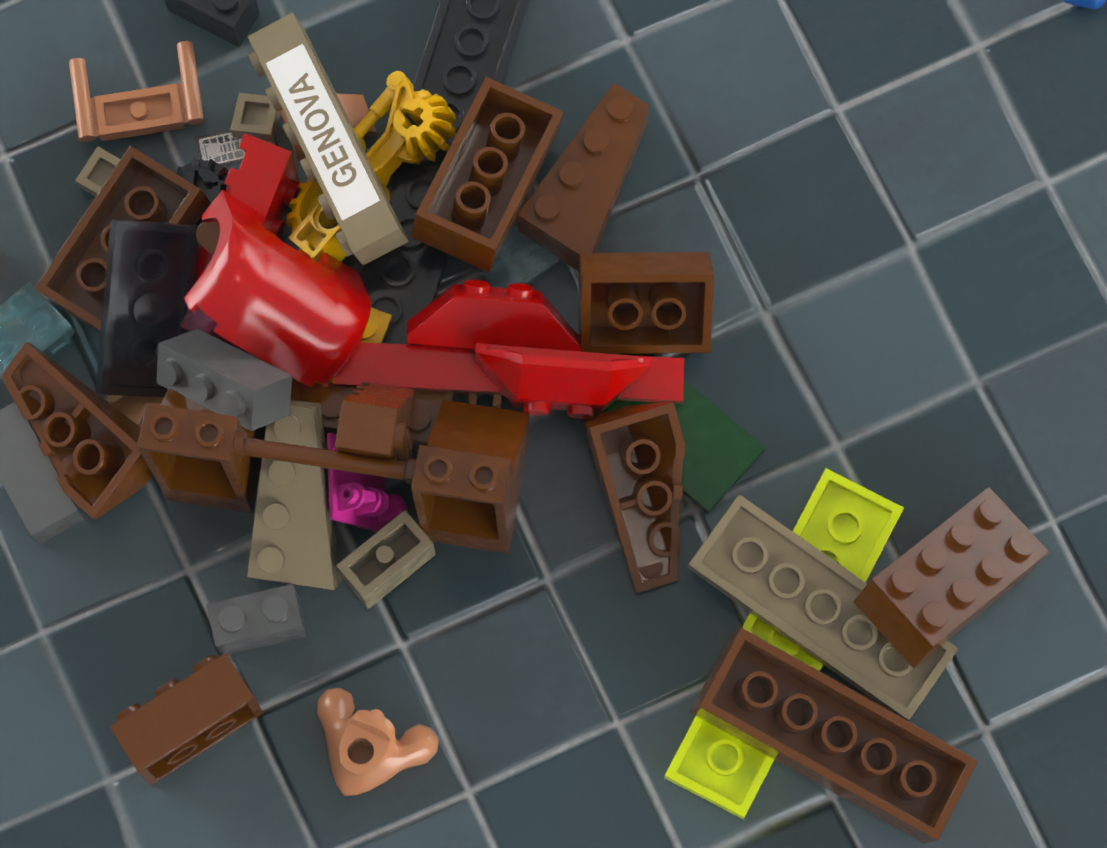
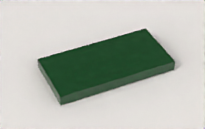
[594,353,765,514]

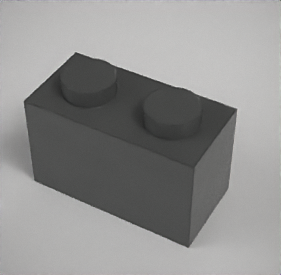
[206,584,308,655]

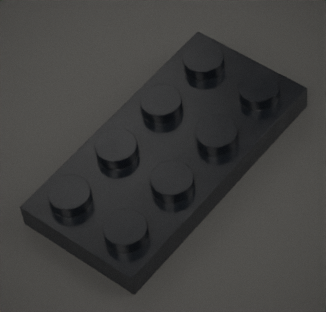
[96,219,198,398]

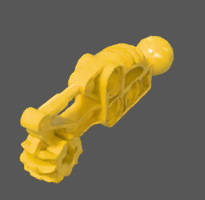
[286,71,457,262]

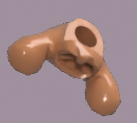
[317,688,439,796]

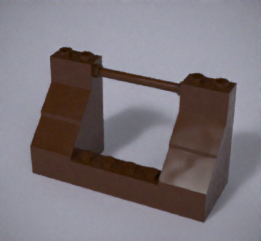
[137,379,531,554]

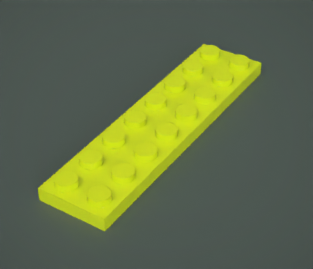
[664,468,904,820]

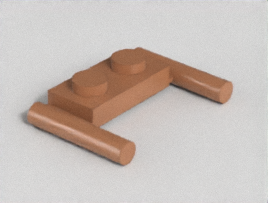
[69,41,204,142]

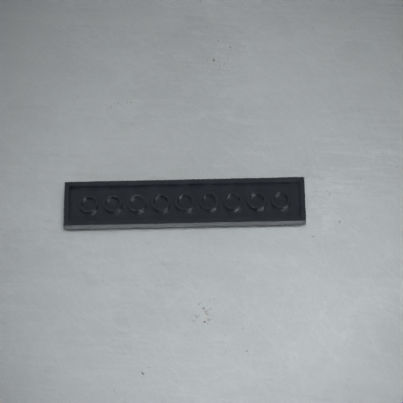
[354,0,530,345]

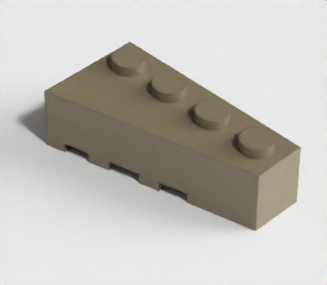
[247,399,342,590]

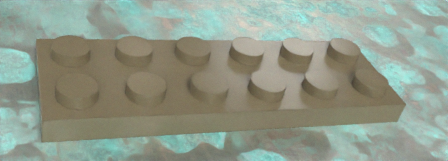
[687,494,959,721]

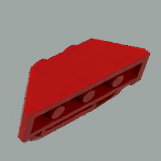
[406,280,582,352]
[473,343,652,419]

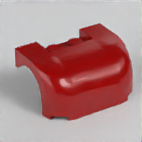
[184,190,371,388]

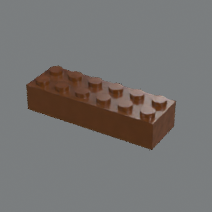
[690,628,978,843]

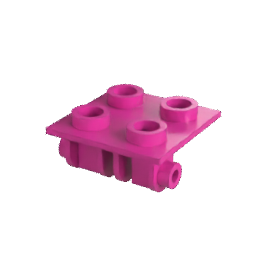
[327,433,407,532]

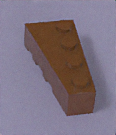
[517,83,649,272]
[335,381,415,463]

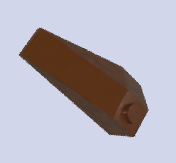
[1,342,153,519]
[582,401,685,593]

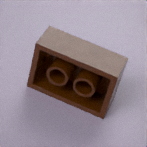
[578,252,714,354]
[110,653,263,786]

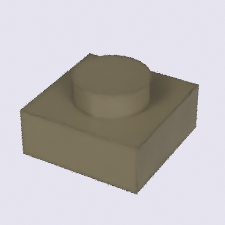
[230,93,281,142]
[75,147,121,197]

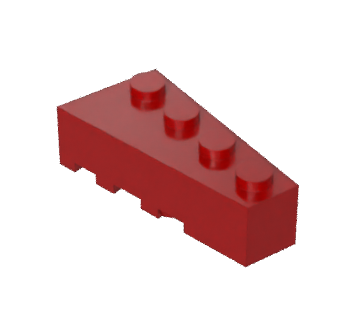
[192,133,300,325]

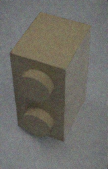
[336,510,436,609]

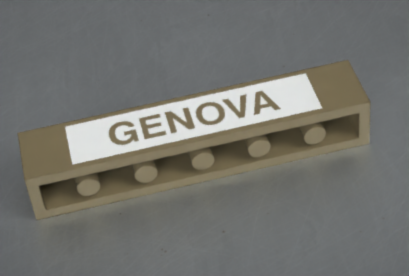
[247,12,409,265]

